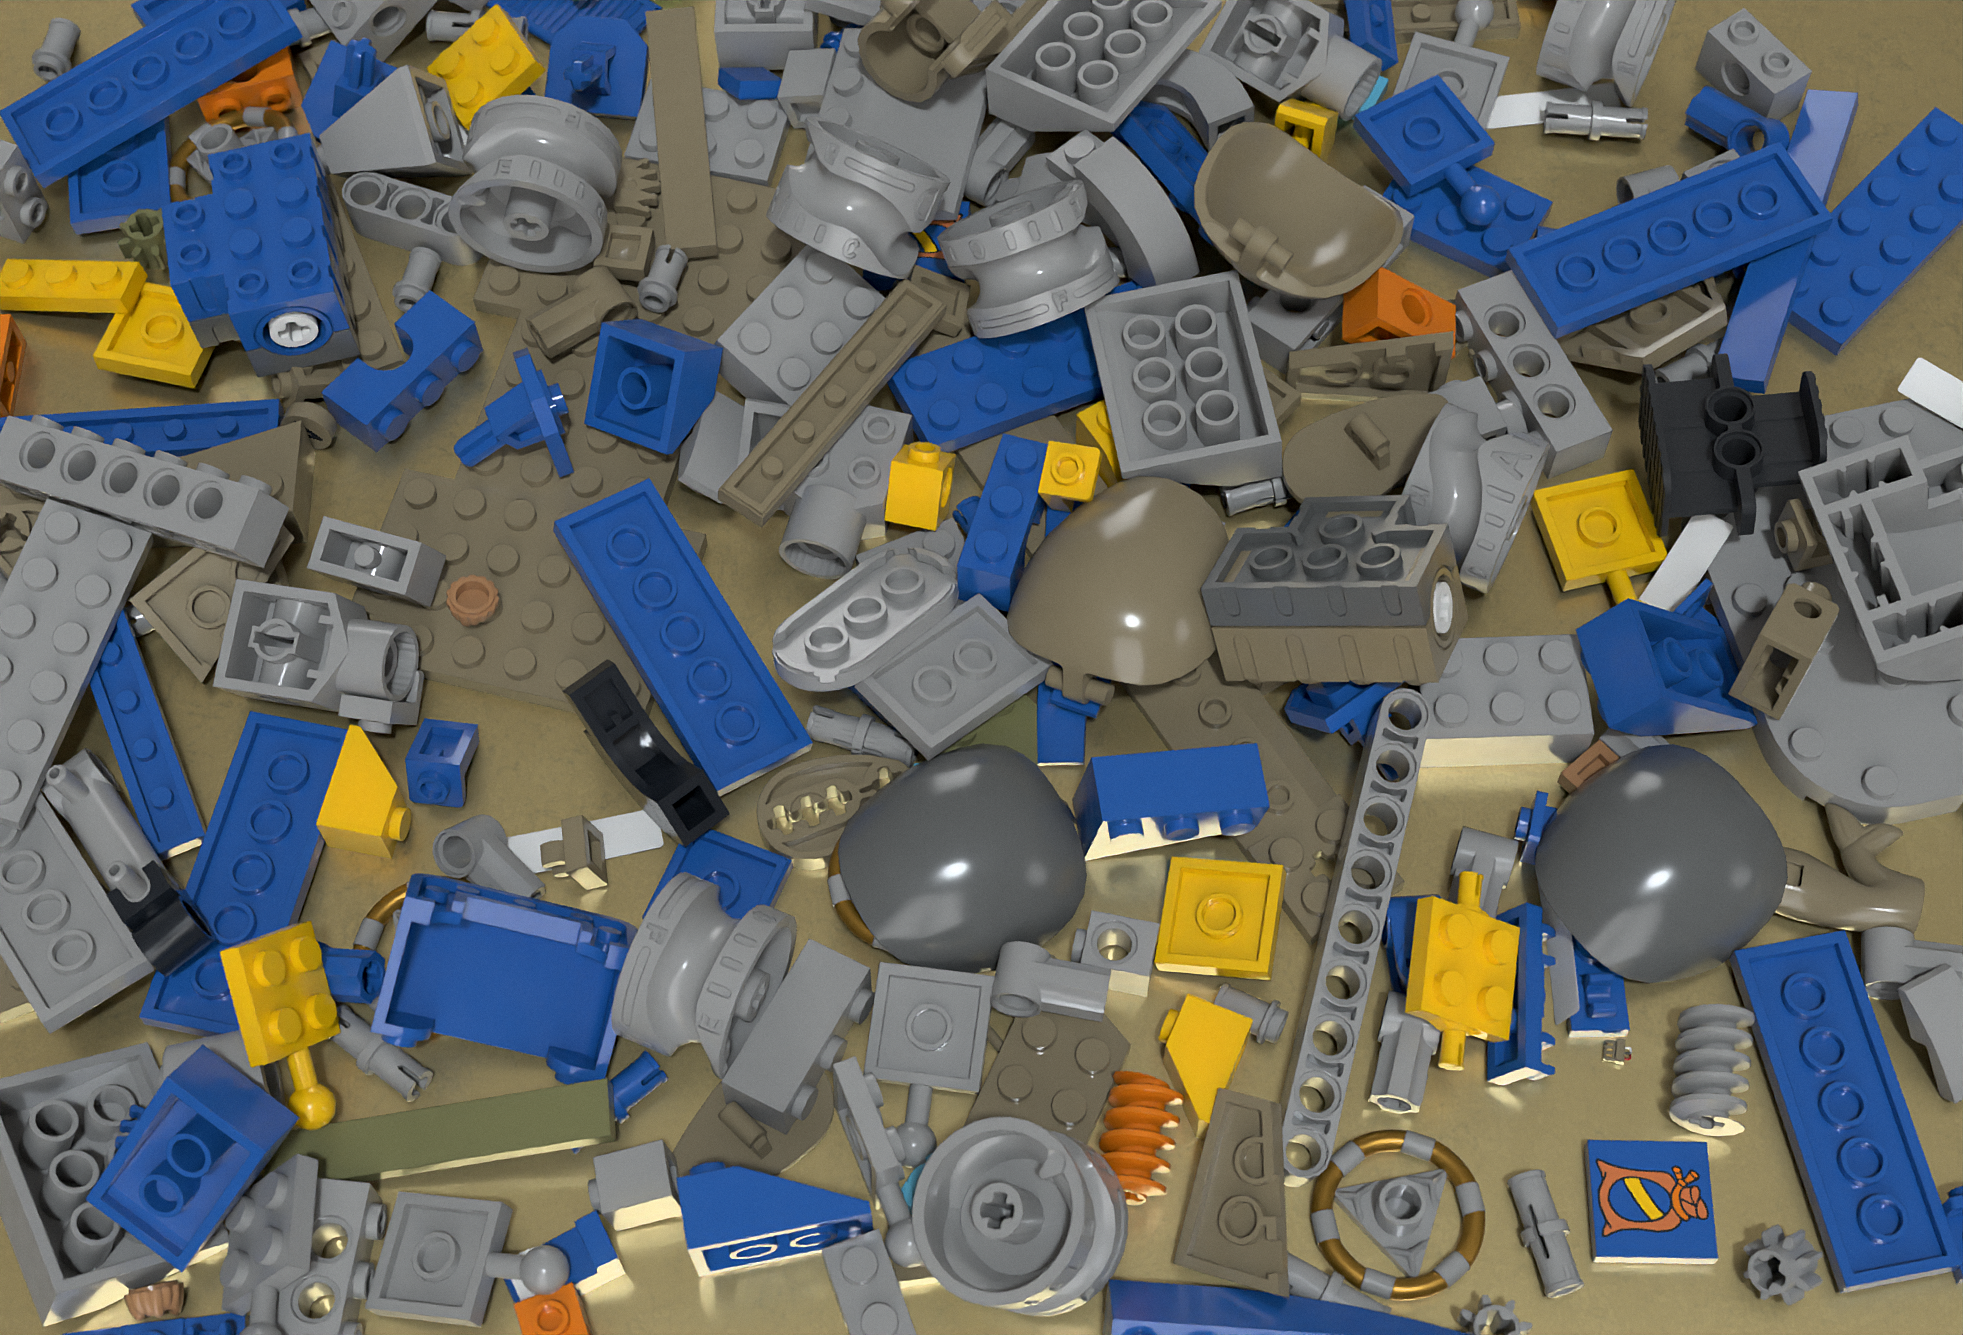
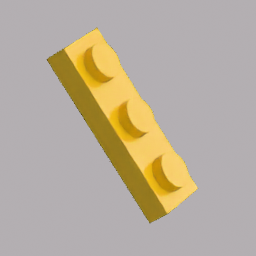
[0,259,148,313]

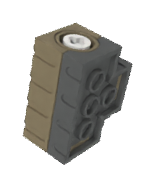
[1201,495,1469,685]

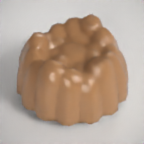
[446,575,499,627]
[124,1279,184,1321]

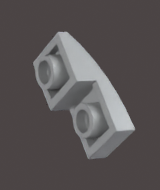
[678,390,744,504]
[1897,963,1963,1103]

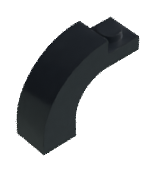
[562,659,730,847]

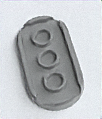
[772,548,959,692]

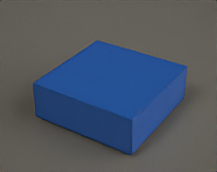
[717,67,782,100]

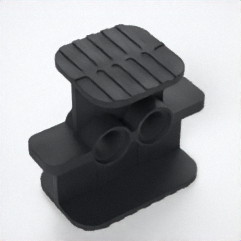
[1638,353,1828,537]

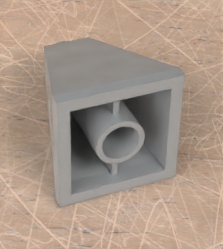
[317,65,472,178]

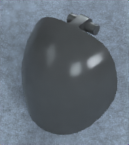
[838,743,1087,974]
[1535,744,1788,983]

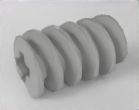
[1669,1004,1755,1136]

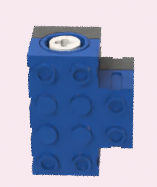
[161,133,360,378]

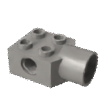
[714,0,818,70]
[1199,0,1382,121]
[779,405,914,579]
[213,579,419,712]

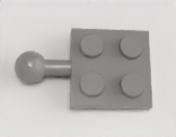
[1392,0,1510,131]
[863,962,995,1168]
[833,1056,923,1268]
[220,1153,318,1335]
[365,1191,569,1328]

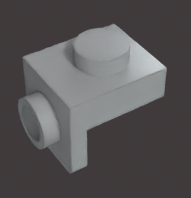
[338,670,424,734]

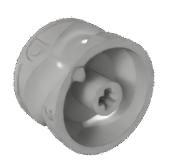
[1536,0,1676,107]
[448,95,622,273]
[766,116,951,279]
[937,179,1120,338]
[1402,402,1551,594]
[611,872,797,1080]
[912,1117,1128,1316]

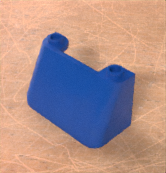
[370,873,638,1085]

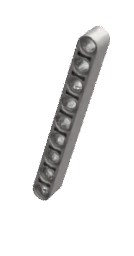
[1280,688,1431,1187]

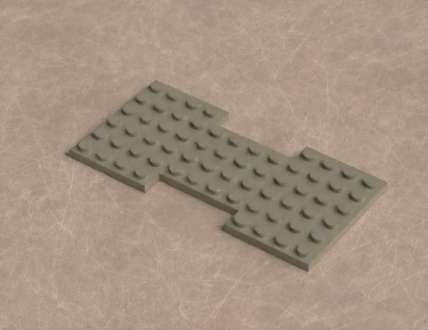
[352,157,807,716]

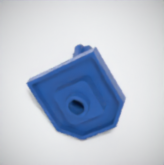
[544,15,649,120]
[301,37,398,143]
[454,347,574,477]
[1284,680,1405,781]

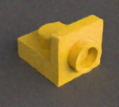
[1038,441,1102,512]

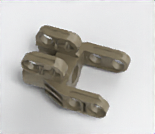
[857,0,1048,102]

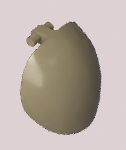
[1194,122,1404,299]
[1007,476,1229,706]

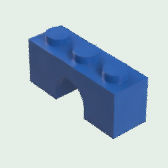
[321,290,483,453]
[957,433,1048,612]

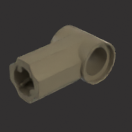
[525,266,638,358]

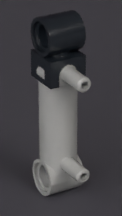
[41,748,215,977]

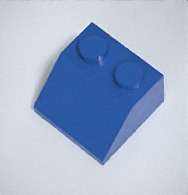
[584,319,723,455]

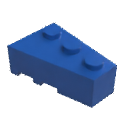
[1072,743,1270,861]

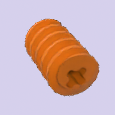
[1098,1071,1185,1205]

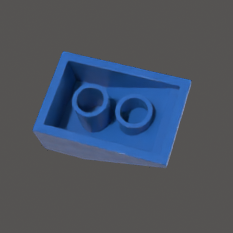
[1576,598,1758,737]
[85,1045,300,1272]
[676,1162,874,1277]

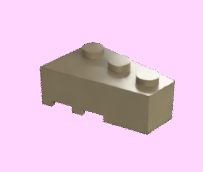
[151,420,316,548]

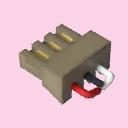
[1603,1039,1632,1065]

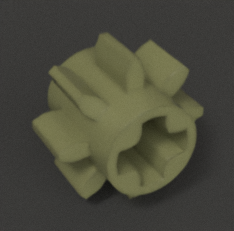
[117,208,168,270]

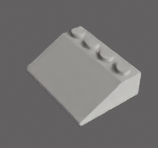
[985,0,1222,132]
[804,28,988,220]
[1084,270,1283,486]
[0,1042,229,1327]

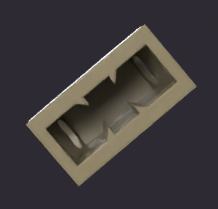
[1728,582,1840,720]

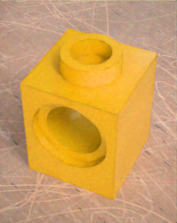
[884,442,956,531]

